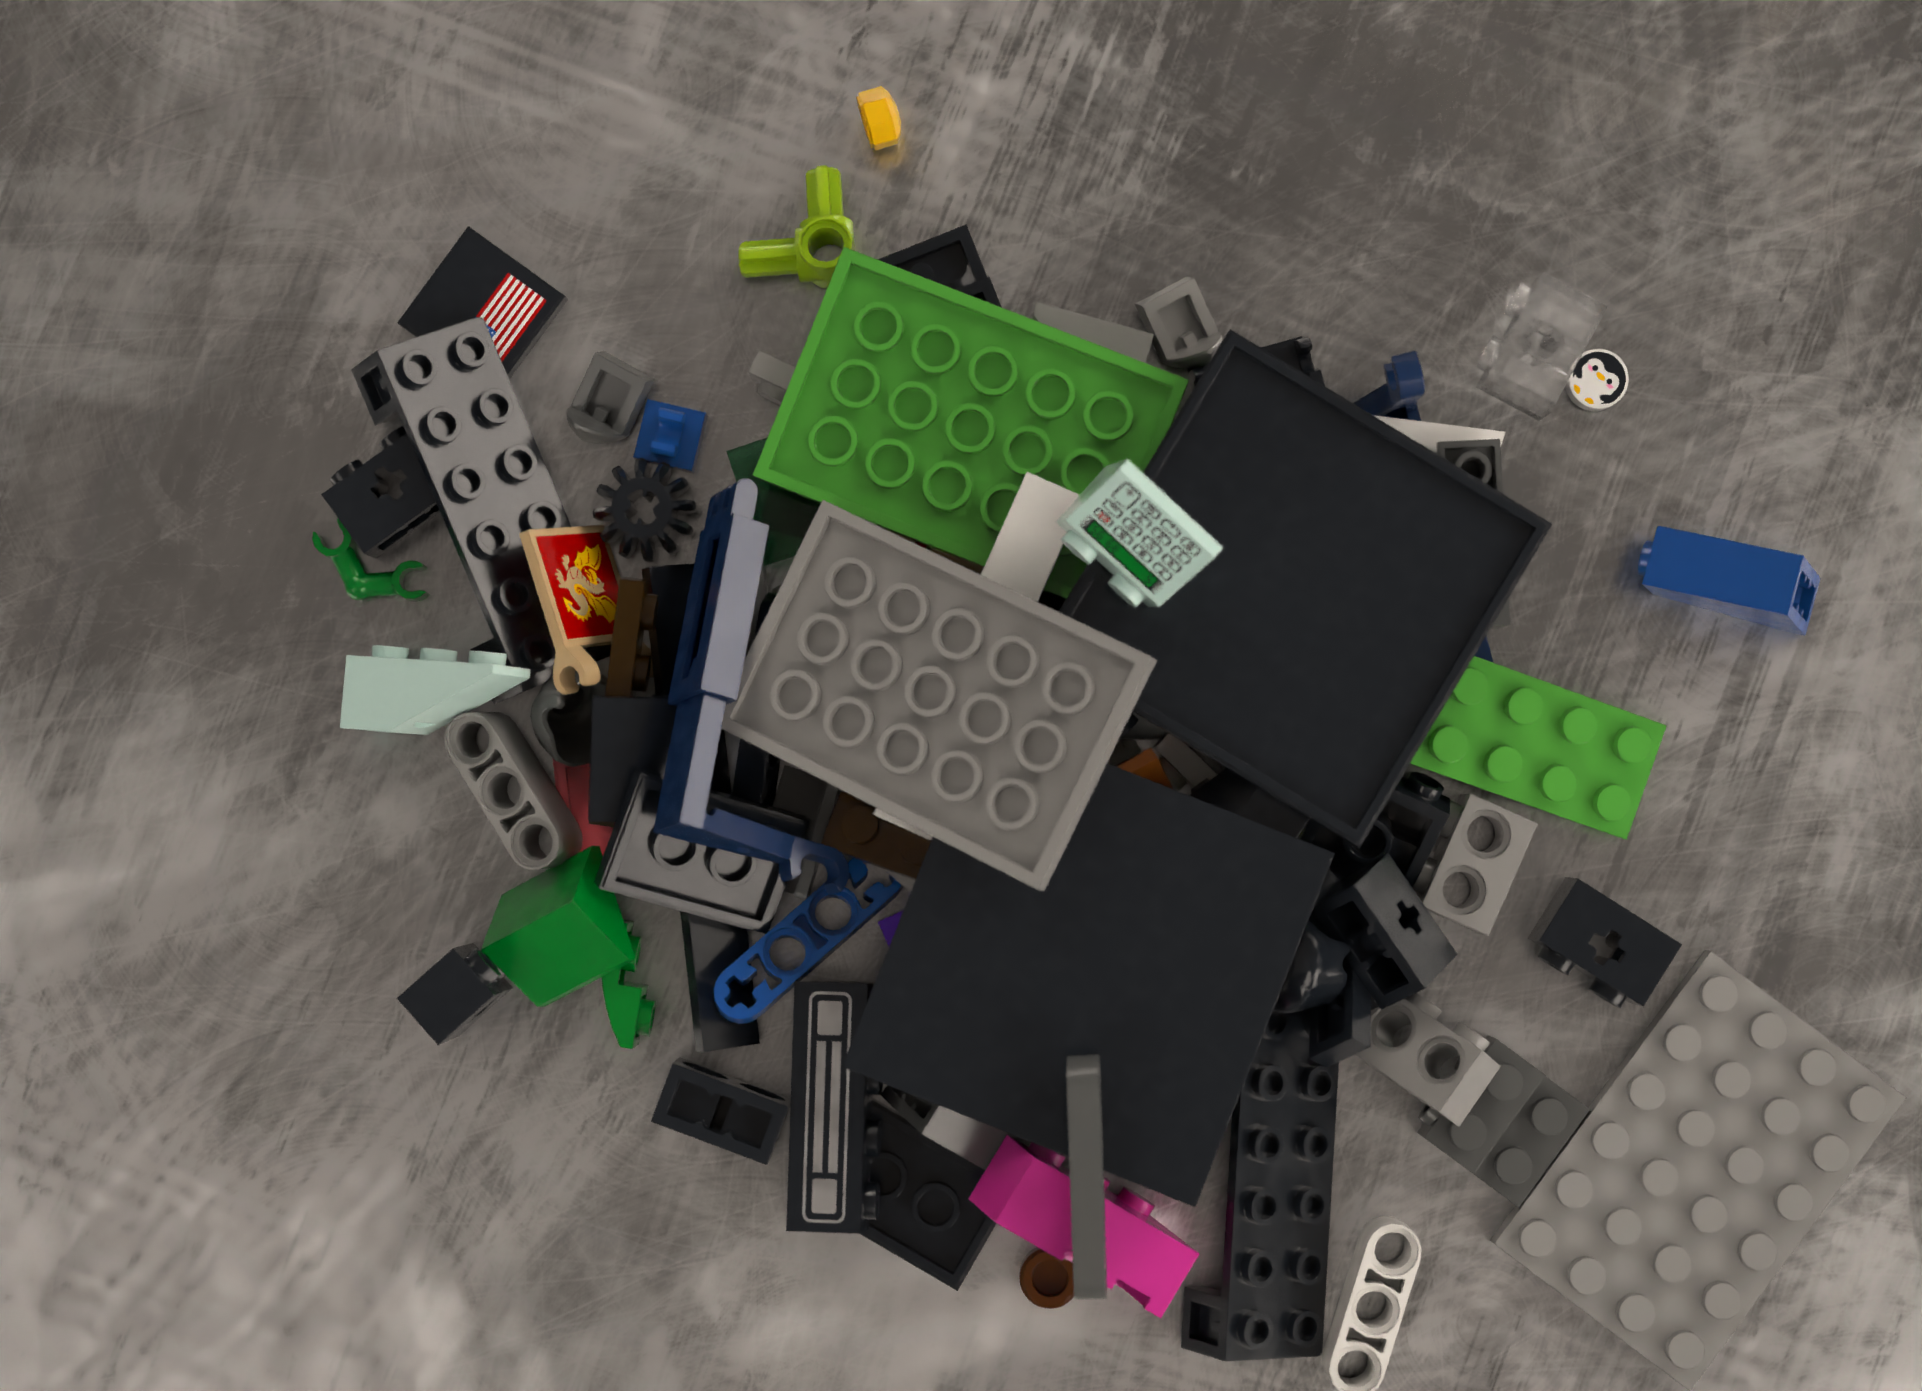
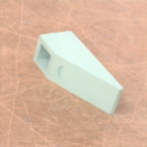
[340,645,531,735]

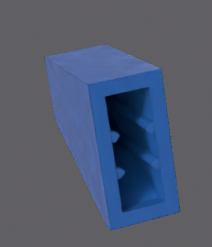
[1638,526,1821,636]

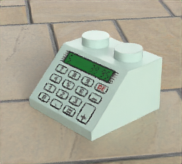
[1056,459,1223,608]

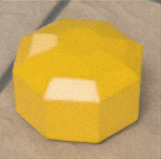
[856,86,901,151]

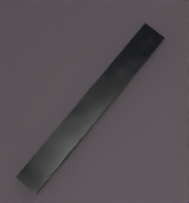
[642,563,760,1052]

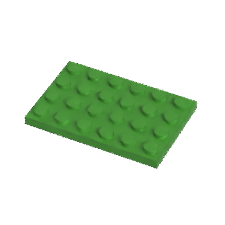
[753,247,1189,600]

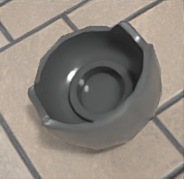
[530,671,607,767]

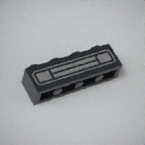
[786,981,883,1234]

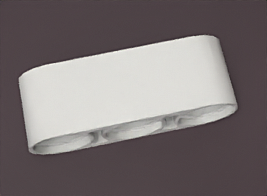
[1322,1216,1422,1391]

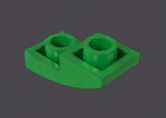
[602,920,656,1049]

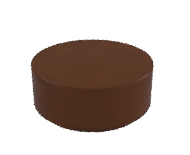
[1019,1247,1074,1309]

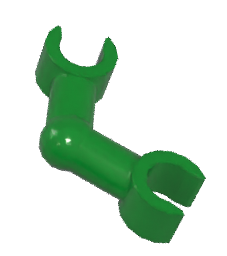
[312,519,430,602]

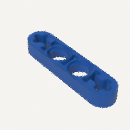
[713,858,903,1024]

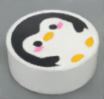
[1564,349,1629,411]

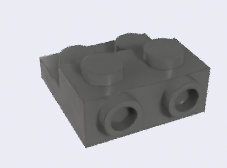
[1417,1035,1590,1207]

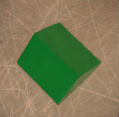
[480,846,636,1007]

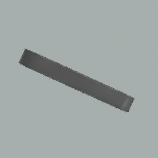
[1067,1055,1107,1299]

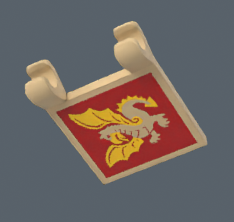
[519,525,654,695]

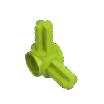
[738,165,855,288]

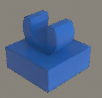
[633,399,708,474]

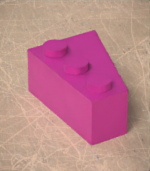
[968,1135,1199,1318]

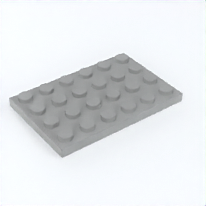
[721,500,1157,891]
[1490,950,1907,1391]

